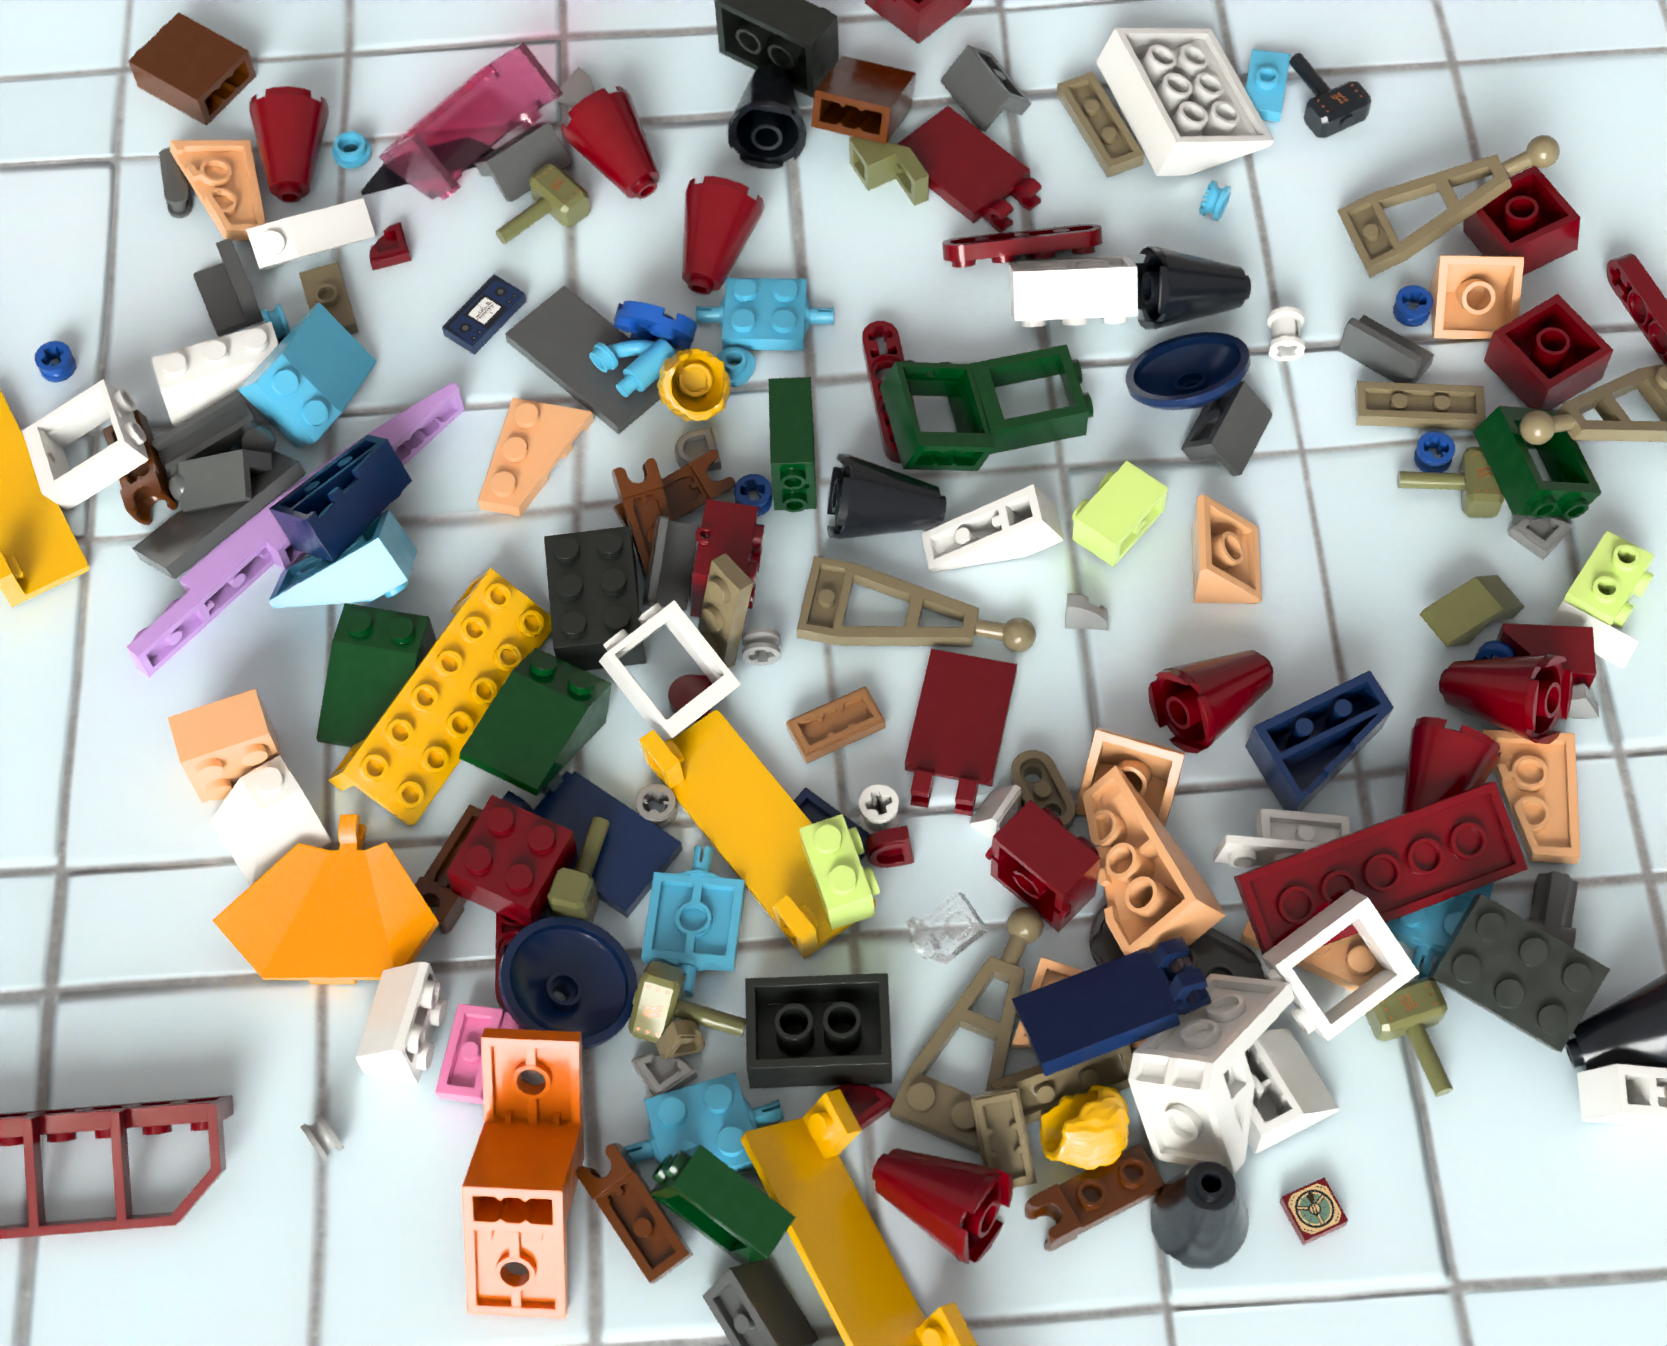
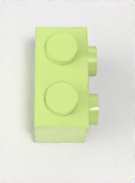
[1072,461,1168,567]
[1563,531,1654,629]
[799,814,880,930]

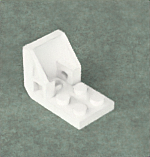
[1128,973,1295,1174]

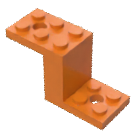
[462,1028,584,1318]

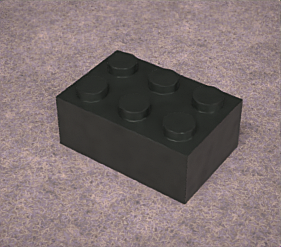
[714,0,839,99]
[544,526,646,671]
[1427,894,1610,1052]
[745,973,892,1088]

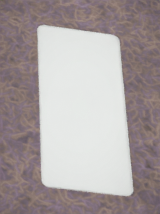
[1549,601,1638,668]

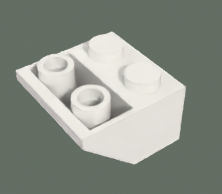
[355,961,448,1085]
[1245,1028,1339,1154]

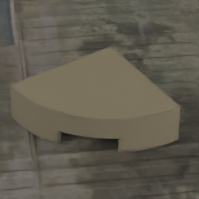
[655,1020,705,1059]

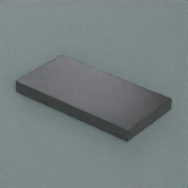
[505,286,660,434]
[132,451,306,579]

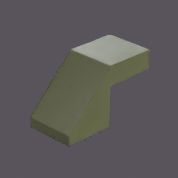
[849,137,929,206]
[1419,575,1525,647]

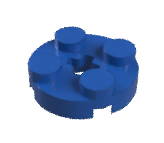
[613,301,698,351]

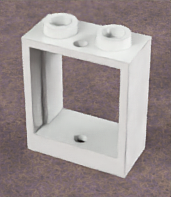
[22,379,149,511]
[599,600,741,742]
[1261,889,1419,1041]

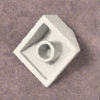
[210,755,333,886]

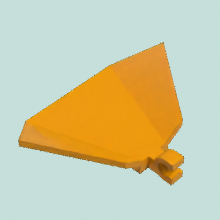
[212,814,439,984]

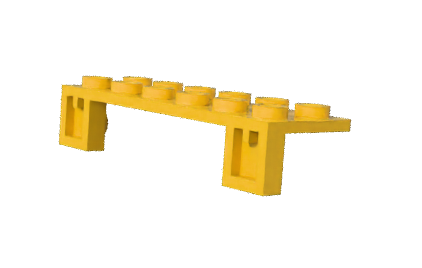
[0,390,90,607]
[327,568,552,826]
[639,710,876,960]
[740,1089,978,1346]

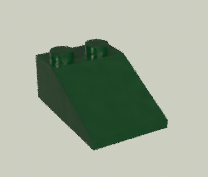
[316,603,436,747]
[459,648,612,796]

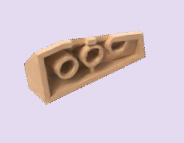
[1082,766,1226,956]

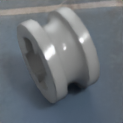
[742,628,781,666]
[636,783,677,829]
[300,1113,344,1162]

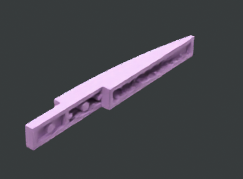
[126,382,465,677]

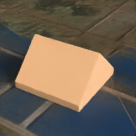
[1429,255,1524,339]
[1191,494,1262,604]
[1075,728,1185,827]

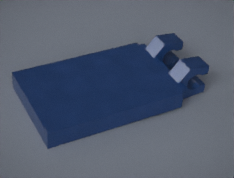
[502,771,683,918]
[1012,936,1212,1077]

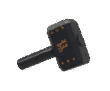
[1289,53,1371,138]

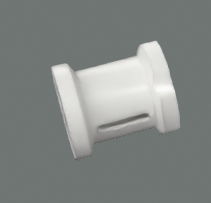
[1267,306,1305,361]
[858,784,900,835]

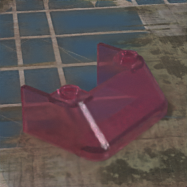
[379,42,563,201]

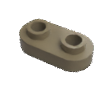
[1010,750,1075,830]

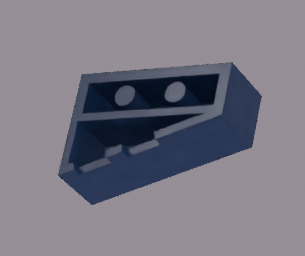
[269,435,412,562]
[1245,671,1394,812]

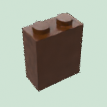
[128,12,256,126]
[811,56,916,144]

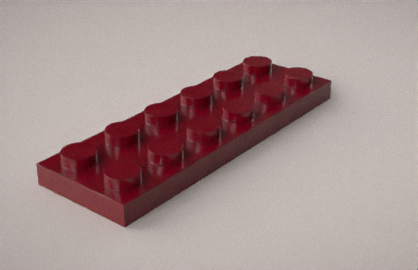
[1233,781,1528,965]

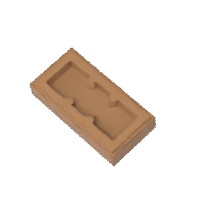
[786,686,886,764]

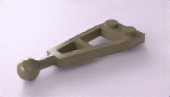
[1337,135,1560,278]
[1520,363,1667,445]
[796,556,1036,652]
[890,907,1044,1153]

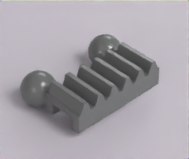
[151,390,276,502]

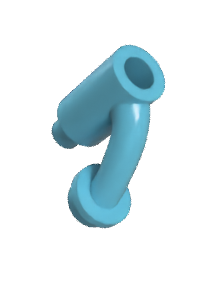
[589,339,676,398]

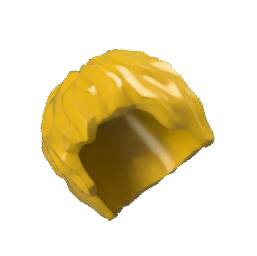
[657,348,731,421]
[1039,1085,1130,1170]

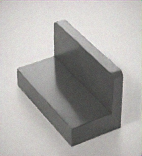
[941,45,1031,131]
[474,122,572,202]
[193,238,264,336]
[1339,315,1434,383]
[1181,381,1272,476]
[178,449,273,512]
[642,516,699,611]
[702,1259,818,1346]

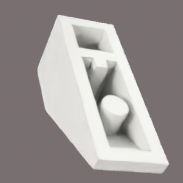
[246,198,376,271]
[921,484,1064,573]
[1577,1064,1667,1124]

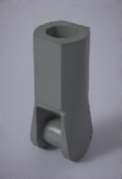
[159,148,192,218]

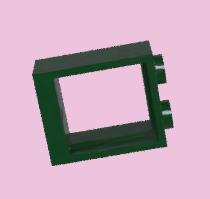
[970,344,1093,454]
[880,360,995,471]
[769,377,816,512]
[1473,406,1602,519]
[650,1144,795,1264]

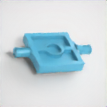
[696,278,834,351]
[641,845,746,998]
[1386,882,1494,979]
[623,1073,784,1173]

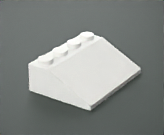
[1096,28,1274,176]

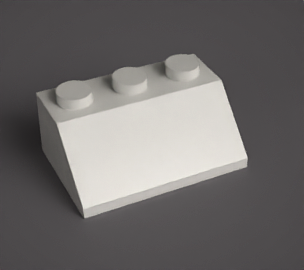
[1008,256,1138,327]
[151,322,279,428]

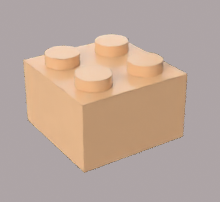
[167,689,284,802]

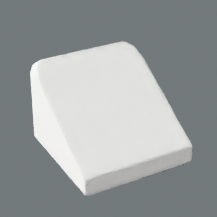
[970,784,1022,840]

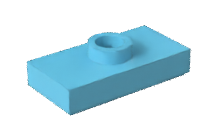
[1242,49,1291,122]

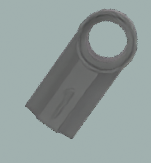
[1526,871,1578,948]

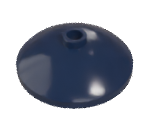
[1125,332,1251,410]
[498,916,638,1049]

